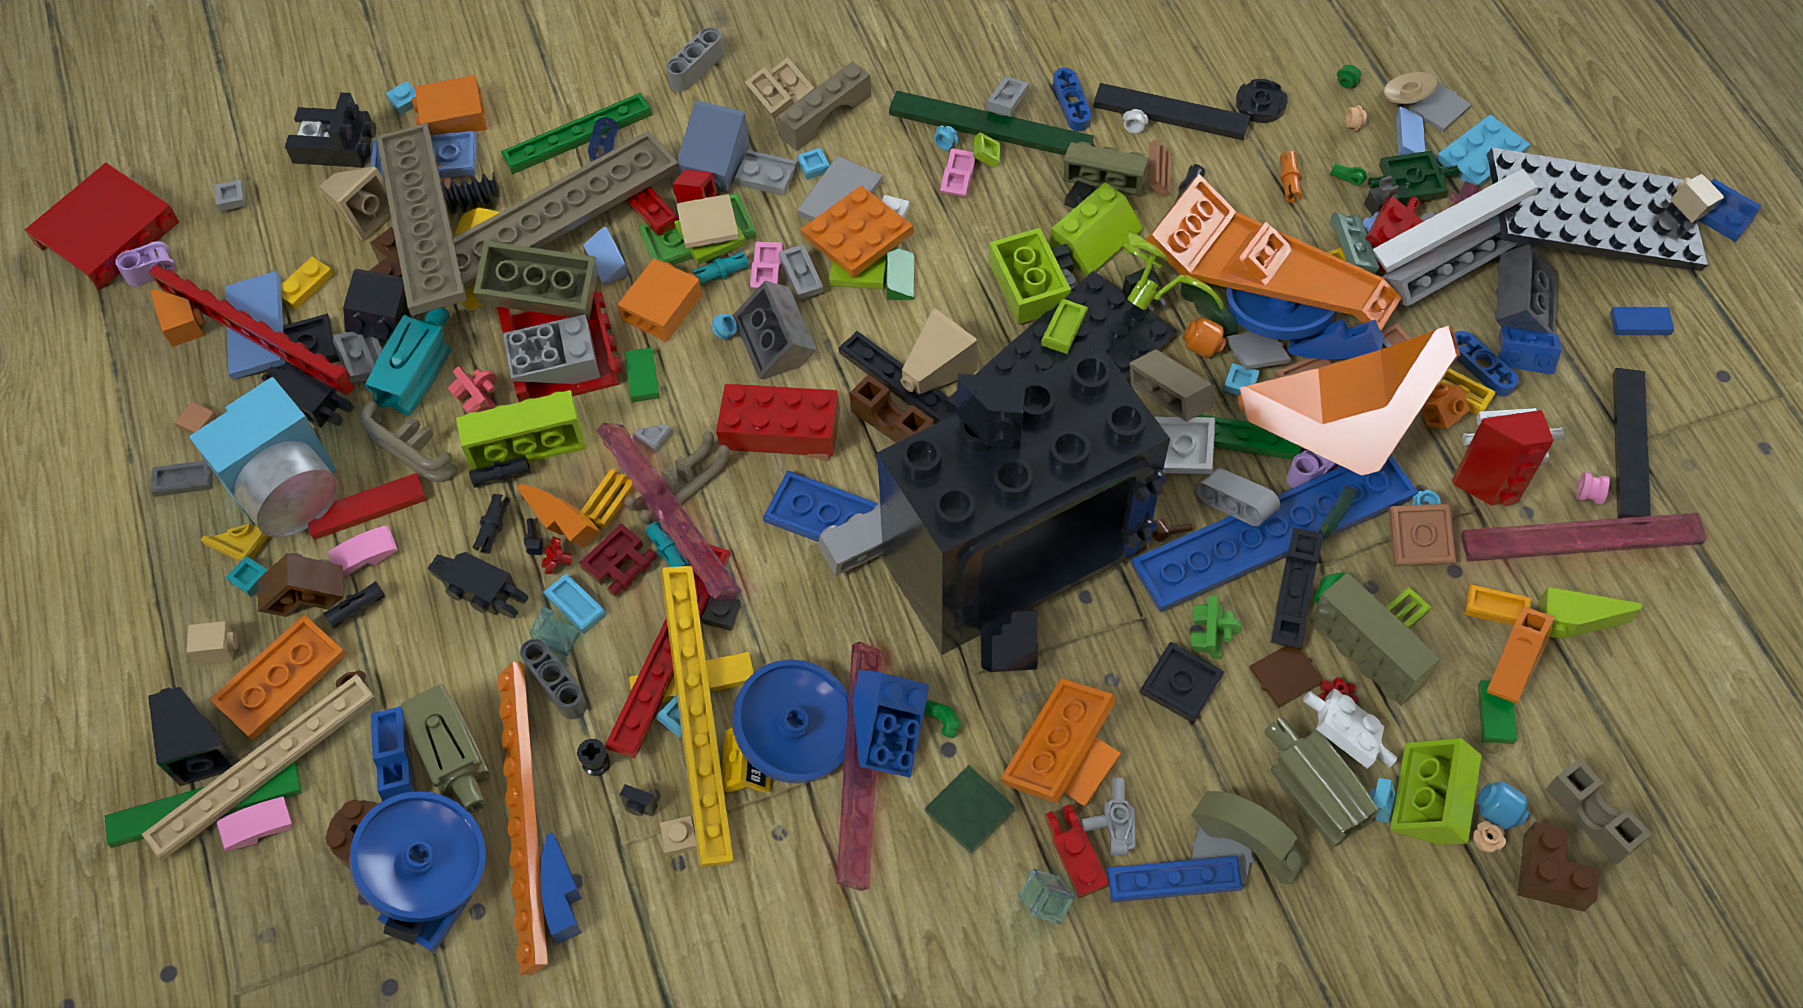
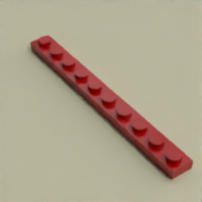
[148,265,354,396]

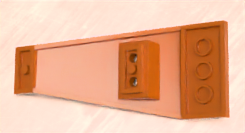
[1146,174,1402,331]

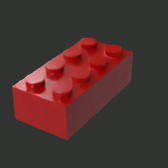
[716,384,840,457]

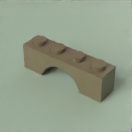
[777,61,871,151]

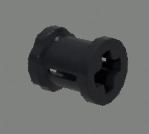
[577,739,610,776]

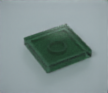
[925,765,1015,854]

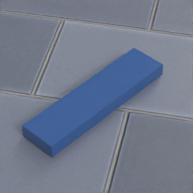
[1107,856,1242,903]

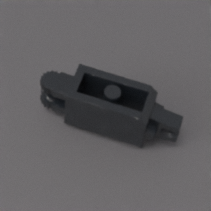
[261,366,354,428]
[428,552,529,619]

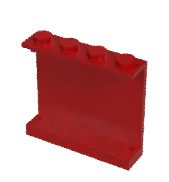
[24,162,179,291]
[497,289,623,402]

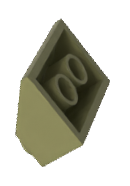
[1063,142,1149,197]

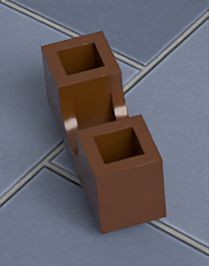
[849,375,934,443]

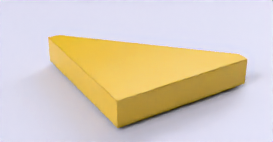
[200,523,270,562]

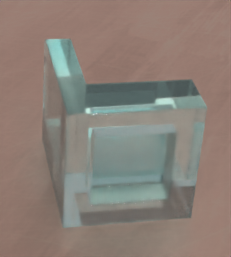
[530,607,580,656]
[1019,868,1075,924]

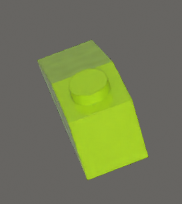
[1539,587,1642,638]

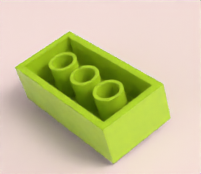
[456,390,587,470]

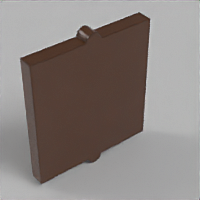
[1249,646,1324,708]

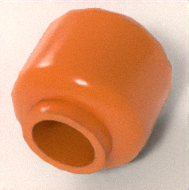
[1183,317,1227,358]

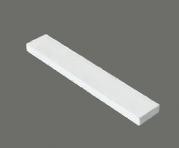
[1373,168,1538,273]

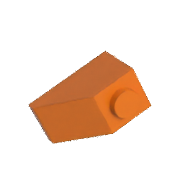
[150,289,205,347]

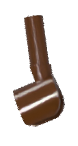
[1152,519,1193,542]

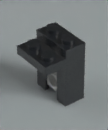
[285,92,376,168]

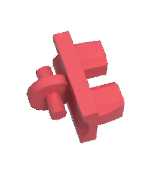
[448,366,497,413]

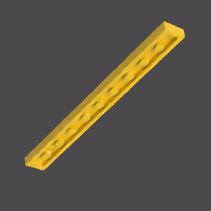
[661,566,733,868]

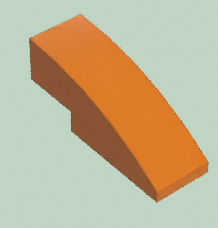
[516,483,601,548]

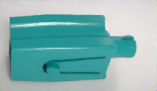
[365,307,452,416]

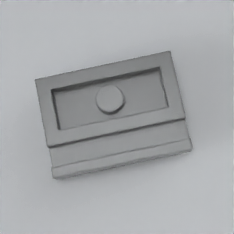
[735,150,797,196]
[333,332,382,383]

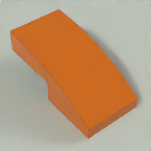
[1064,737,1122,807]

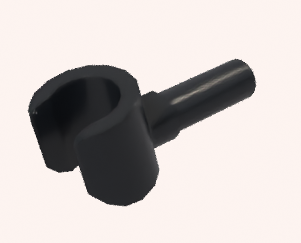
[524,518,543,555]

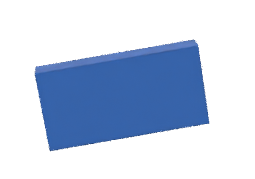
[1610,307,1674,335]

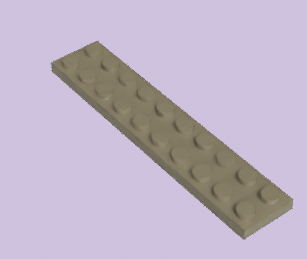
[376,123,467,316]
[454,130,679,290]

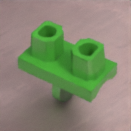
[1191,596,1242,659]

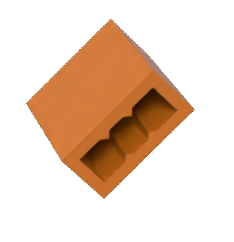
[412,75,487,135]
[617,258,702,342]

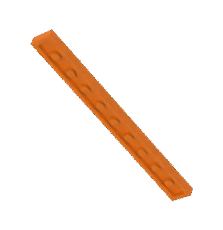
[497,662,548,975]

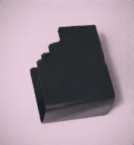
[980,608,1038,673]

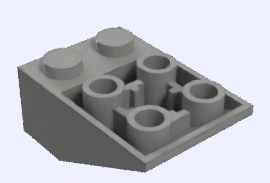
[503,314,601,384]

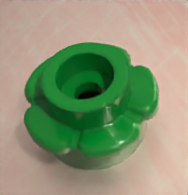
[1336,65,1361,88]

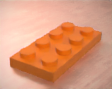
[209,615,347,741]
[1000,678,1116,804]

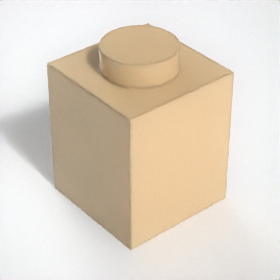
[1670,174,1724,223]
[186,621,239,665]

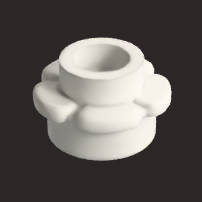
[1123,109,1148,133]

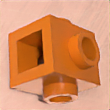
[1421,383,1470,429]

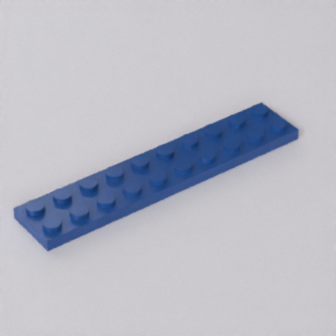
[1131,455,1418,612]

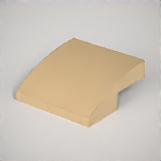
[745,57,815,116]
[676,194,739,248]

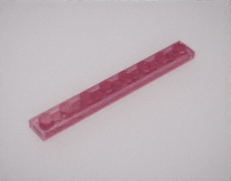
[597,423,742,599]
[1460,513,1707,562]
[836,641,883,891]

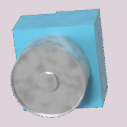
[189,377,338,537]

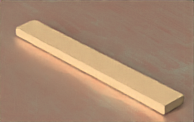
[142,674,377,861]

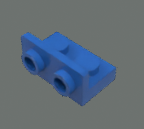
[1698,179,1761,242]
[1498,325,1562,374]

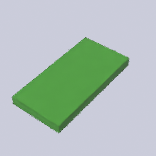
[638,193,757,265]

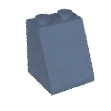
[677,100,750,193]

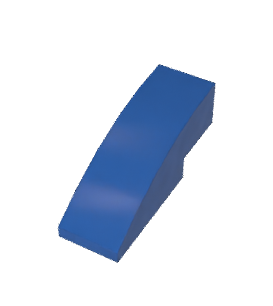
[1287,319,1384,359]
[371,706,416,801]
[540,832,582,945]

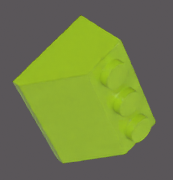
[1050,182,1143,276]
[988,228,1071,324]
[1390,738,1482,845]

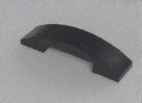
[1270,528,1324,650]

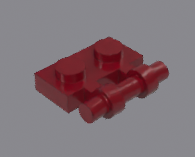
[579,523,658,597]

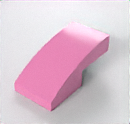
[940,148,976,197]
[750,242,783,290]
[328,525,398,578]
[217,797,292,852]

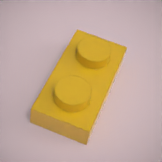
[281,256,334,310]

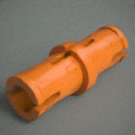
[1280,151,1302,203]

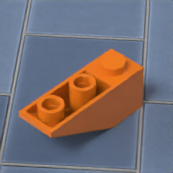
[1487,606,1554,704]

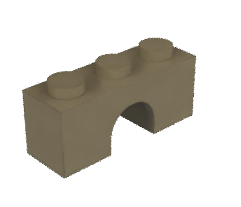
[1545,758,1652,865]

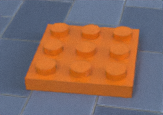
[801,185,914,278]

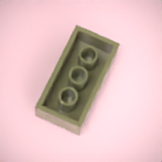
[474,240,599,320]
[1311,573,1441,706]

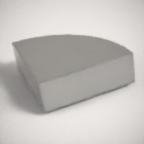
[632,424,673,453]

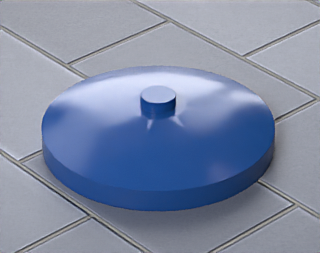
[1226,288,1337,340]
[732,659,856,784]
[349,791,486,922]

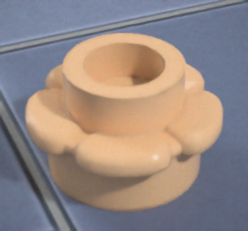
[1346,105,1367,131]
[1473,821,1506,853]

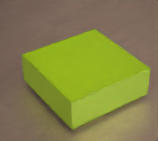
[973,133,1000,168]

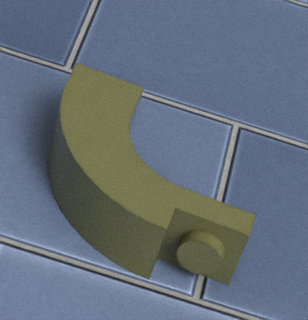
[1191,791,1306,884]

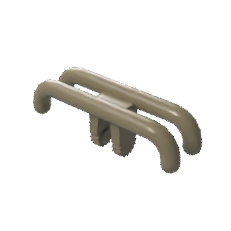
[360,401,457,482]
[624,431,730,525]

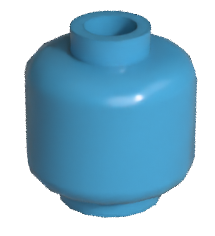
[1477,781,1529,830]

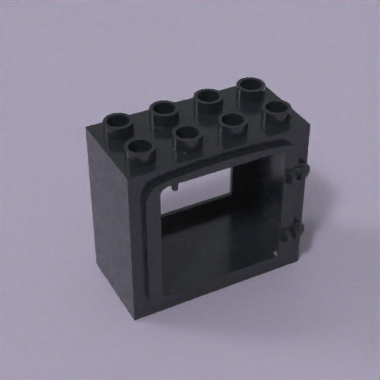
[877,344,1170,655]

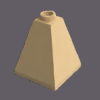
[319,167,391,241]
[901,308,977,394]

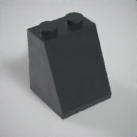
[148,687,240,786]

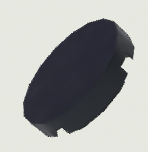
[1236,79,1288,123]

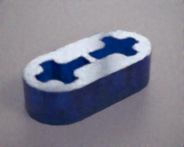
[588,117,618,162]

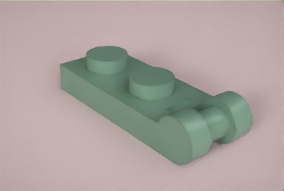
[1330,212,1379,274]

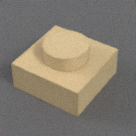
[660,816,697,857]

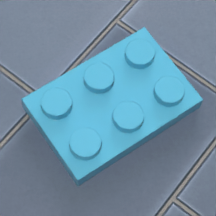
[1436,114,1530,191]

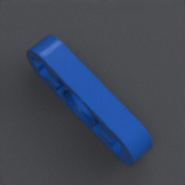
[1053,68,1091,131]
[1454,331,1518,396]

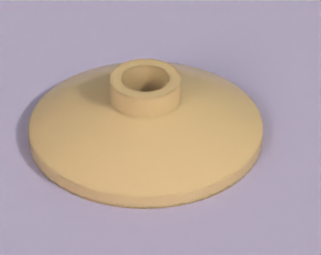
[1384,72,1437,104]

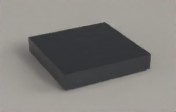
[281,313,340,371]
[1140,641,1225,724]

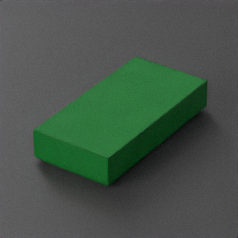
[625,347,660,402]
[1478,680,1517,744]

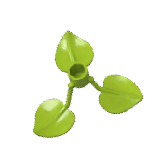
[1122,231,1224,311]

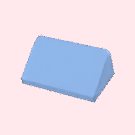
[1396,107,1425,155]
[583,227,628,286]

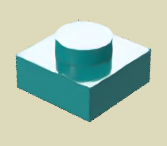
[225,556,268,597]

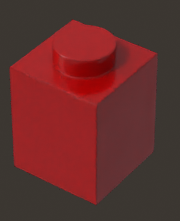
[673,169,718,203]

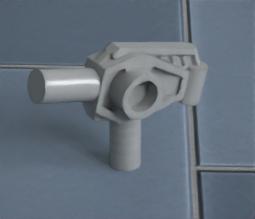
[1081,778,1135,856]

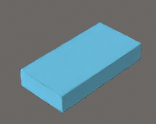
[544,573,606,634]

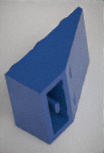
[853,669,930,778]

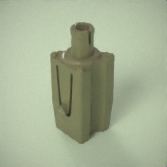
[401,684,491,814]
[1264,717,1379,847]

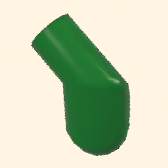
[1330,163,1367,186]
[924,700,961,738]

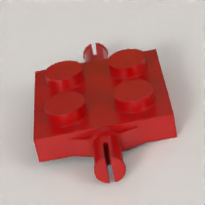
[1365,196,1424,271]

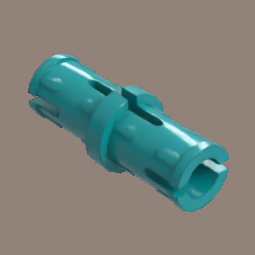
[692,251,749,285]
[645,521,691,567]

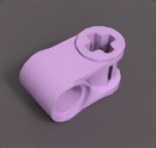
[116,241,176,286]
[1286,450,1342,488]

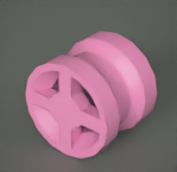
[1576,472,1610,505]

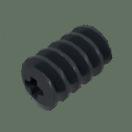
[441,171,501,214]

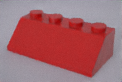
[1452,410,1554,506]

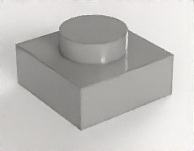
[214,180,246,211]

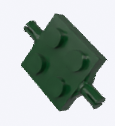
[1368,150,1459,204]

